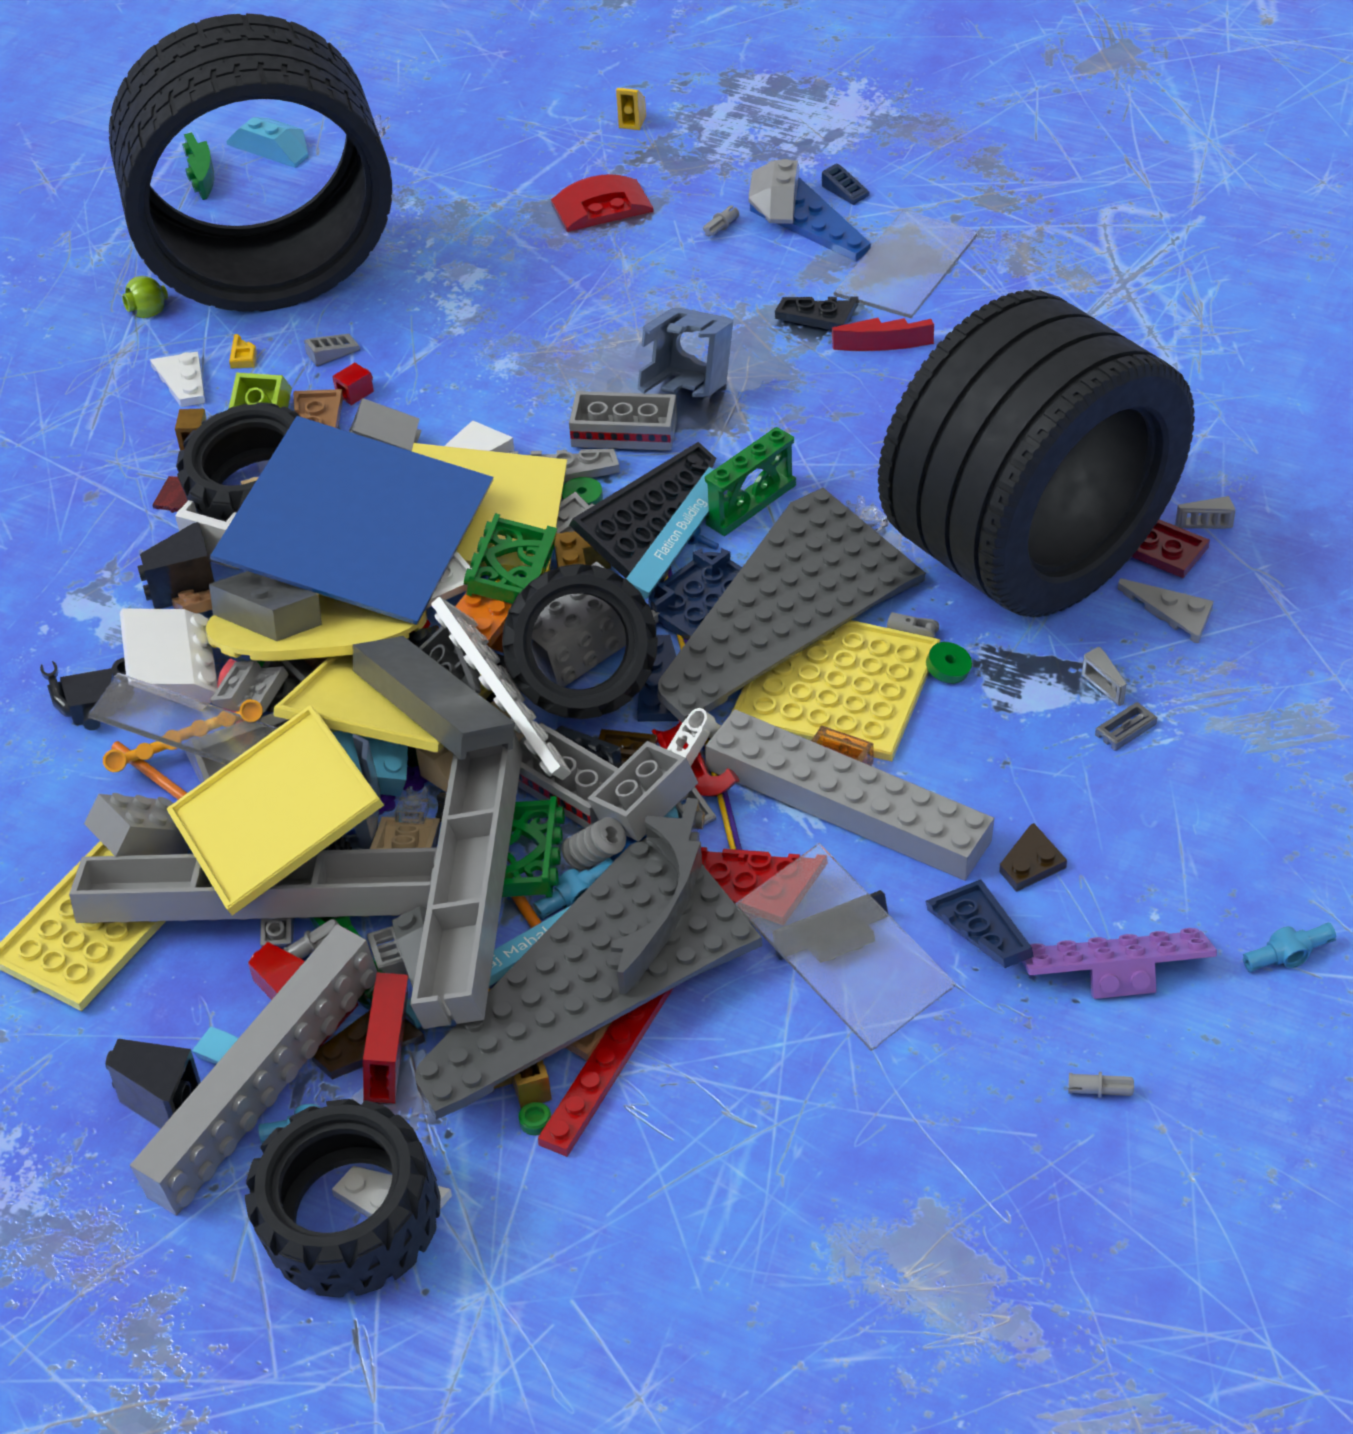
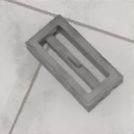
[1095,702,1157,751]

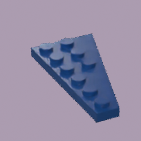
[750,178,871,262]

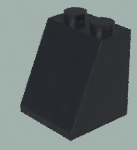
[137,522,214,609]
[105,1039,201,1129]

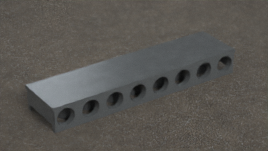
[353,636,515,760]

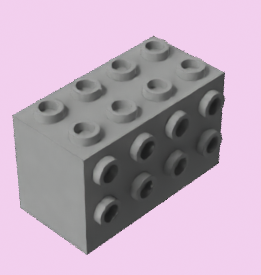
[531,562,626,687]

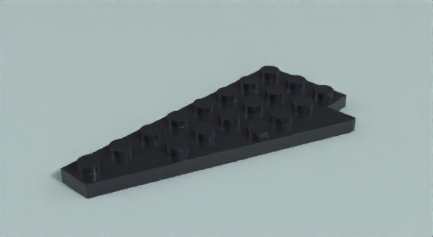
[569,442,716,583]

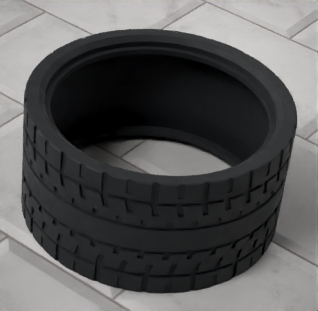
[109,13,392,312]

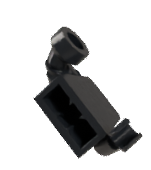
[40,658,134,731]

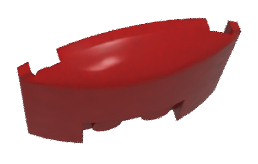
[551,174,654,232]

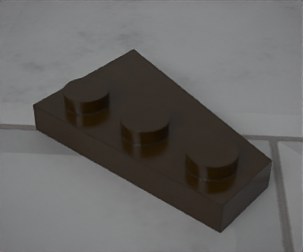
[312,1009,425,1080]

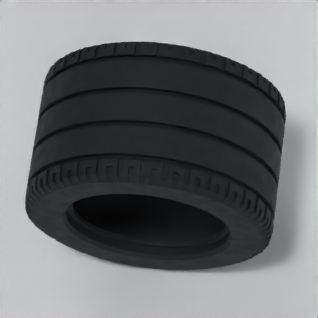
[878,290,1195,618]

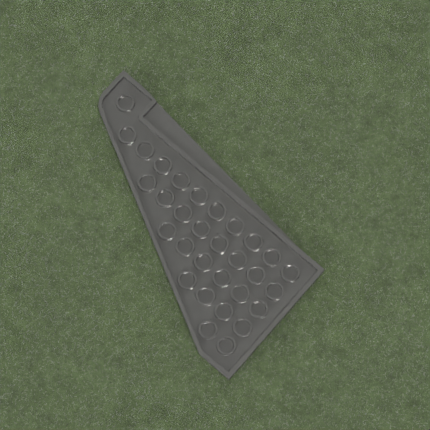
[658,488,926,723]
[415,838,762,1120]

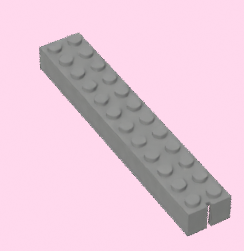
[410,732,523,1029]
[69,847,437,924]

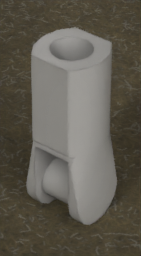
[887,612,940,638]

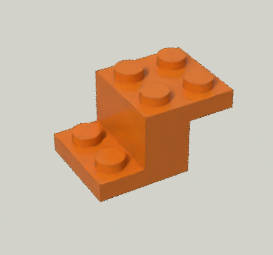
[441,592,512,653]

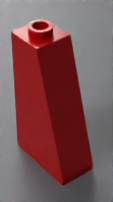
[248,941,358,1048]
[363,972,408,1104]

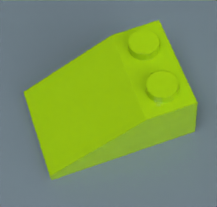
[229,372,292,408]

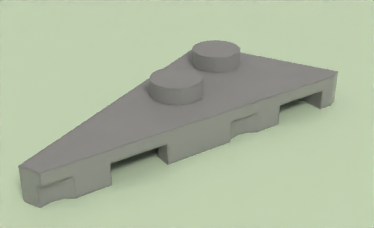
[1118,578,1214,643]

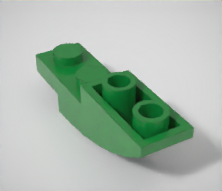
[182,132,214,200]

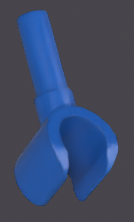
[688,527,719,550]

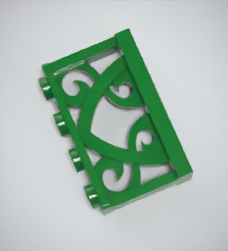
[704,427,796,537]
[464,513,558,604]
[502,796,565,898]

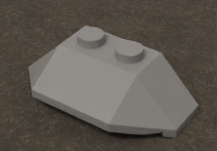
[748,159,800,224]

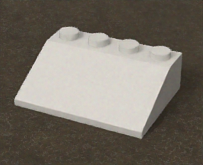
[120,608,218,715]

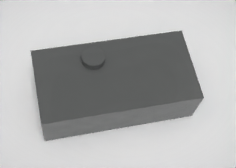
[209,571,322,641]

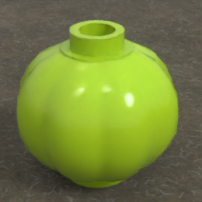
[122,276,168,318]

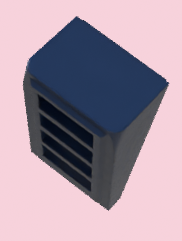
[822,163,869,204]

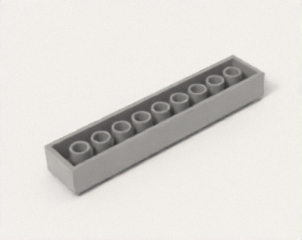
[706,709,994,881]
[130,924,377,1216]

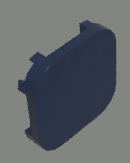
[648,548,742,640]

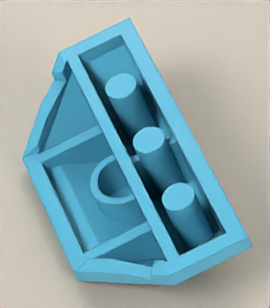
[226,117,309,168]

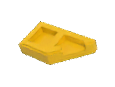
[229,334,257,369]

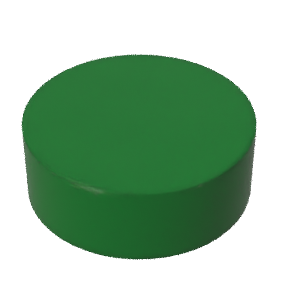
[519,1102,551,1135]

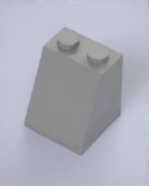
[349,398,421,451]

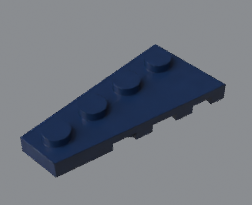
[926,879,1034,968]

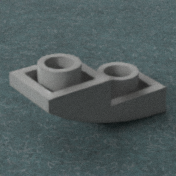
[260,918,295,948]

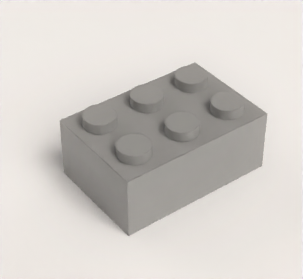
[587,741,698,842]
[84,793,190,857]

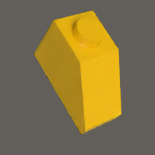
[616,88,646,130]

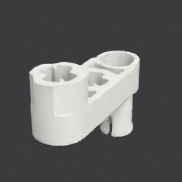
[667,708,722,766]

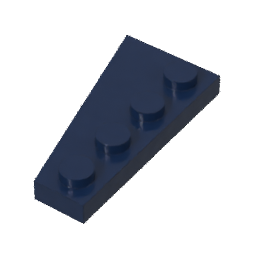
[637,635,679,722]

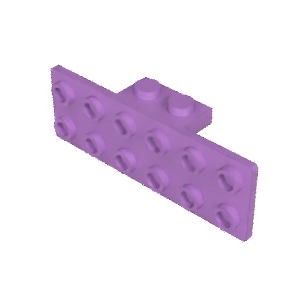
[1022,928,1217,999]

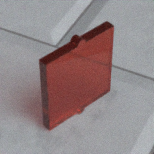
[152,476,188,513]

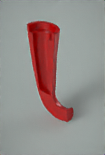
[652,720,740,797]

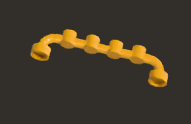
[103,699,263,772]

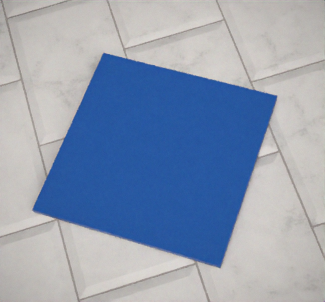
[210,416,494,625]

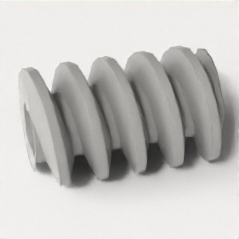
[562,817,626,871]

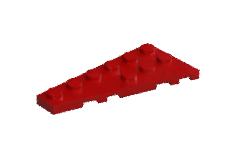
[701,847,828,927]

